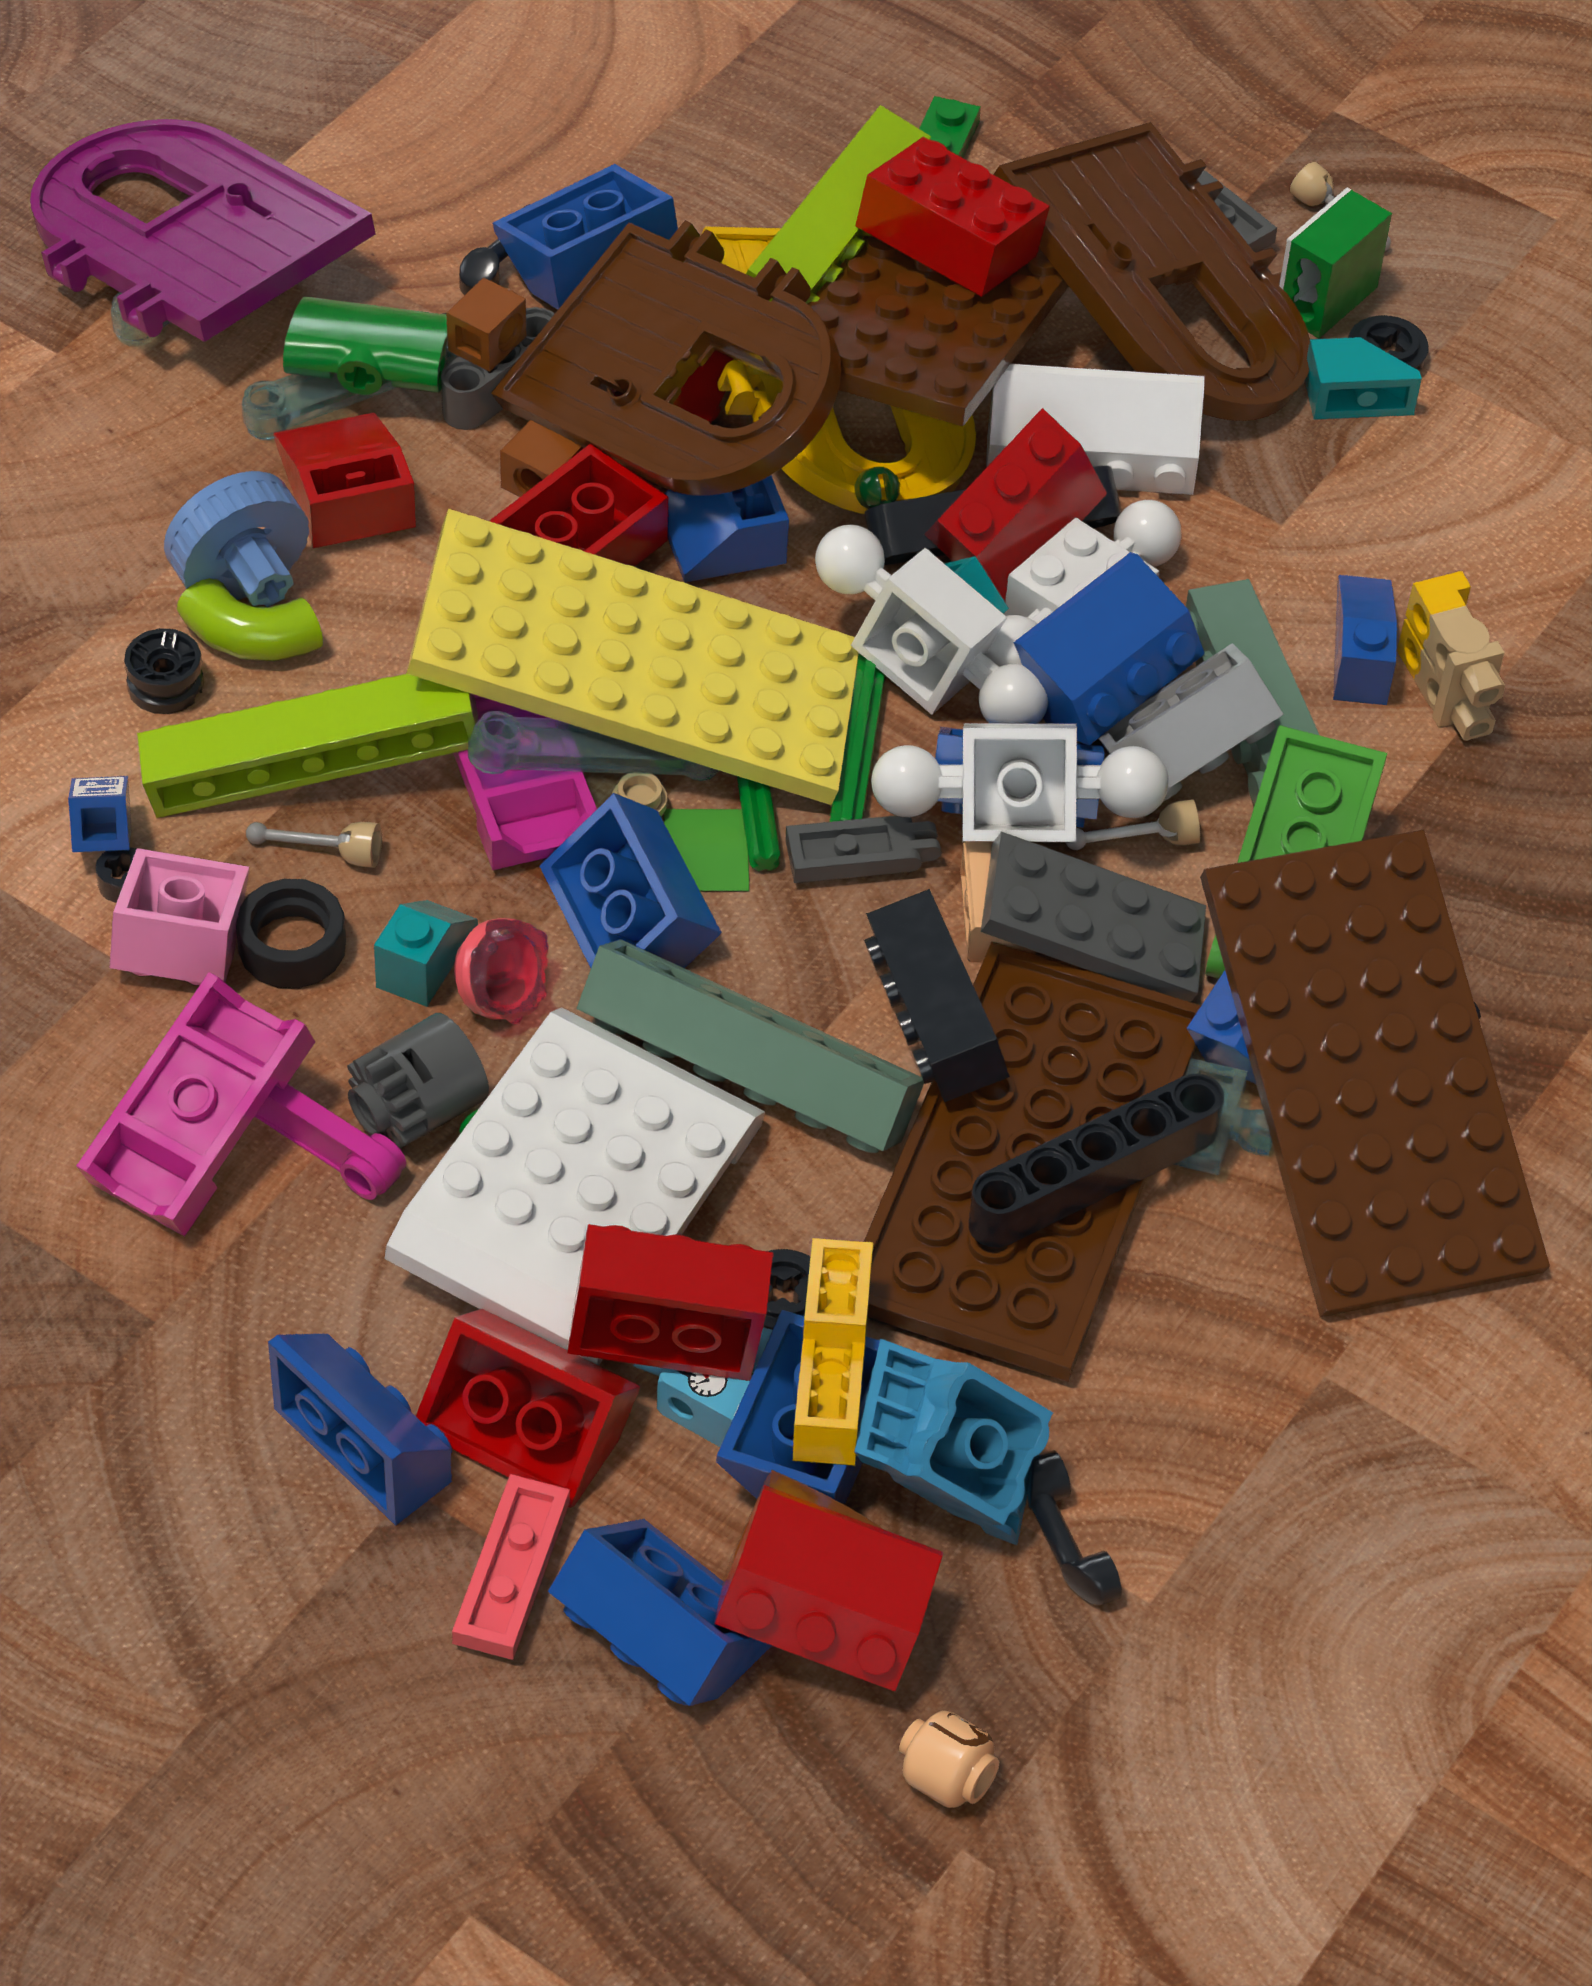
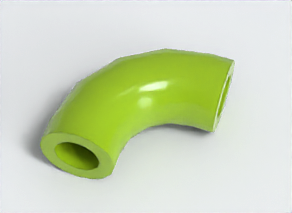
[177,578,323,661]

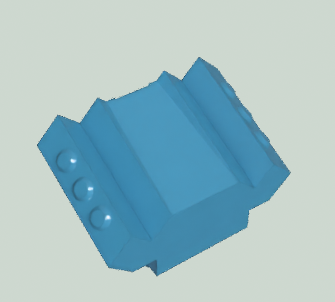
[855,1338,1053,1545]

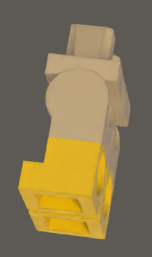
[1397,571,1505,741]

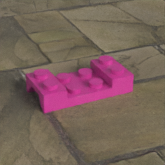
[453,695,597,870]
[76,972,315,1237]

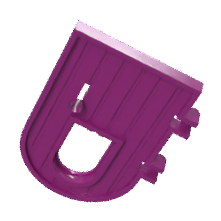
[30,119,376,342]

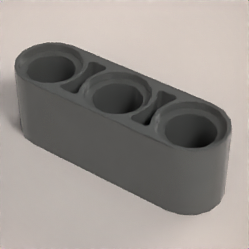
[441,307,554,430]

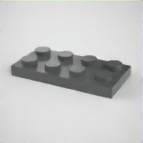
[981,831,1206,1002]

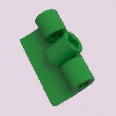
[283,297,447,395]

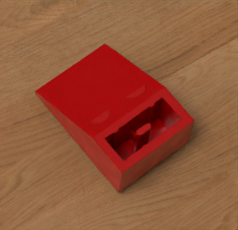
[273,412,416,549]

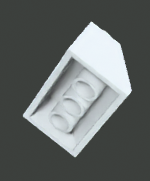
[986,364,1204,495]

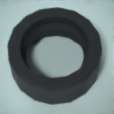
[236,878,346,989]

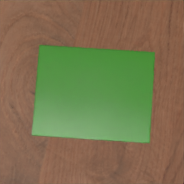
[664,809,749,891]

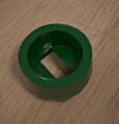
[855,467,901,509]

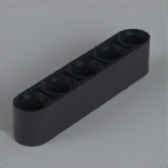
[864,466,1122,565]
[969,1074,1224,1248]

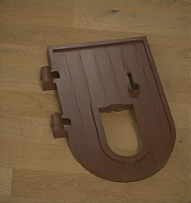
[993,122,1310,421]
[491,220,841,496]

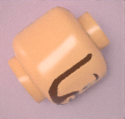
[899,1711,1000,1808]

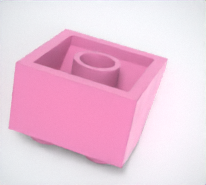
[110,848,249,985]

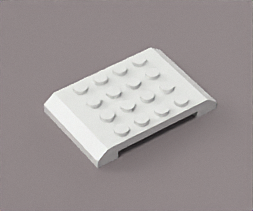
[384,1007,765,1365]

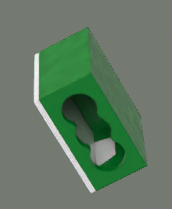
[1279,187,1392,339]

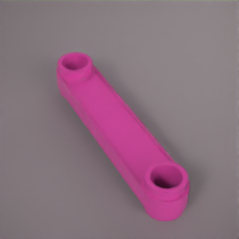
[254,1084,407,1200]

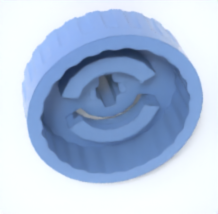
[164,471,310,607]

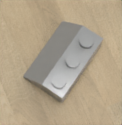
[1098,643,1284,801]

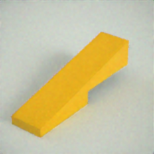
[792,1238,873,1466]

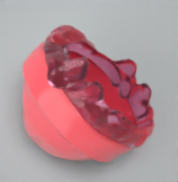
[454,918,549,1025]

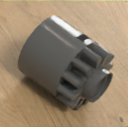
[347,1013,489,1148]

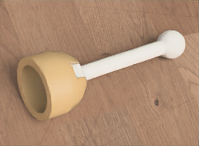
[1065,799,1200,850]

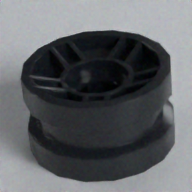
[124,628,204,714]

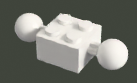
[985,500,1182,667]
[815,525,1048,724]
[871,723,1169,842]

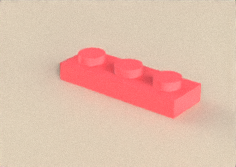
[452,1474,570,1660]

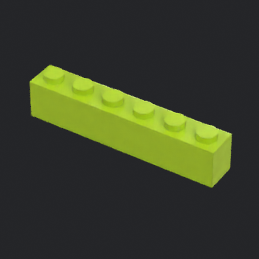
[746,105,931,304]
[137,674,483,818]

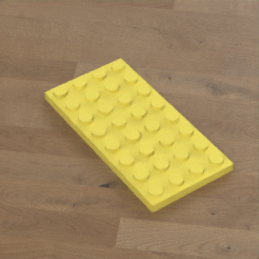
[406,509,859,805]

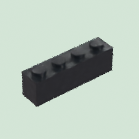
[864,889,1010,1103]

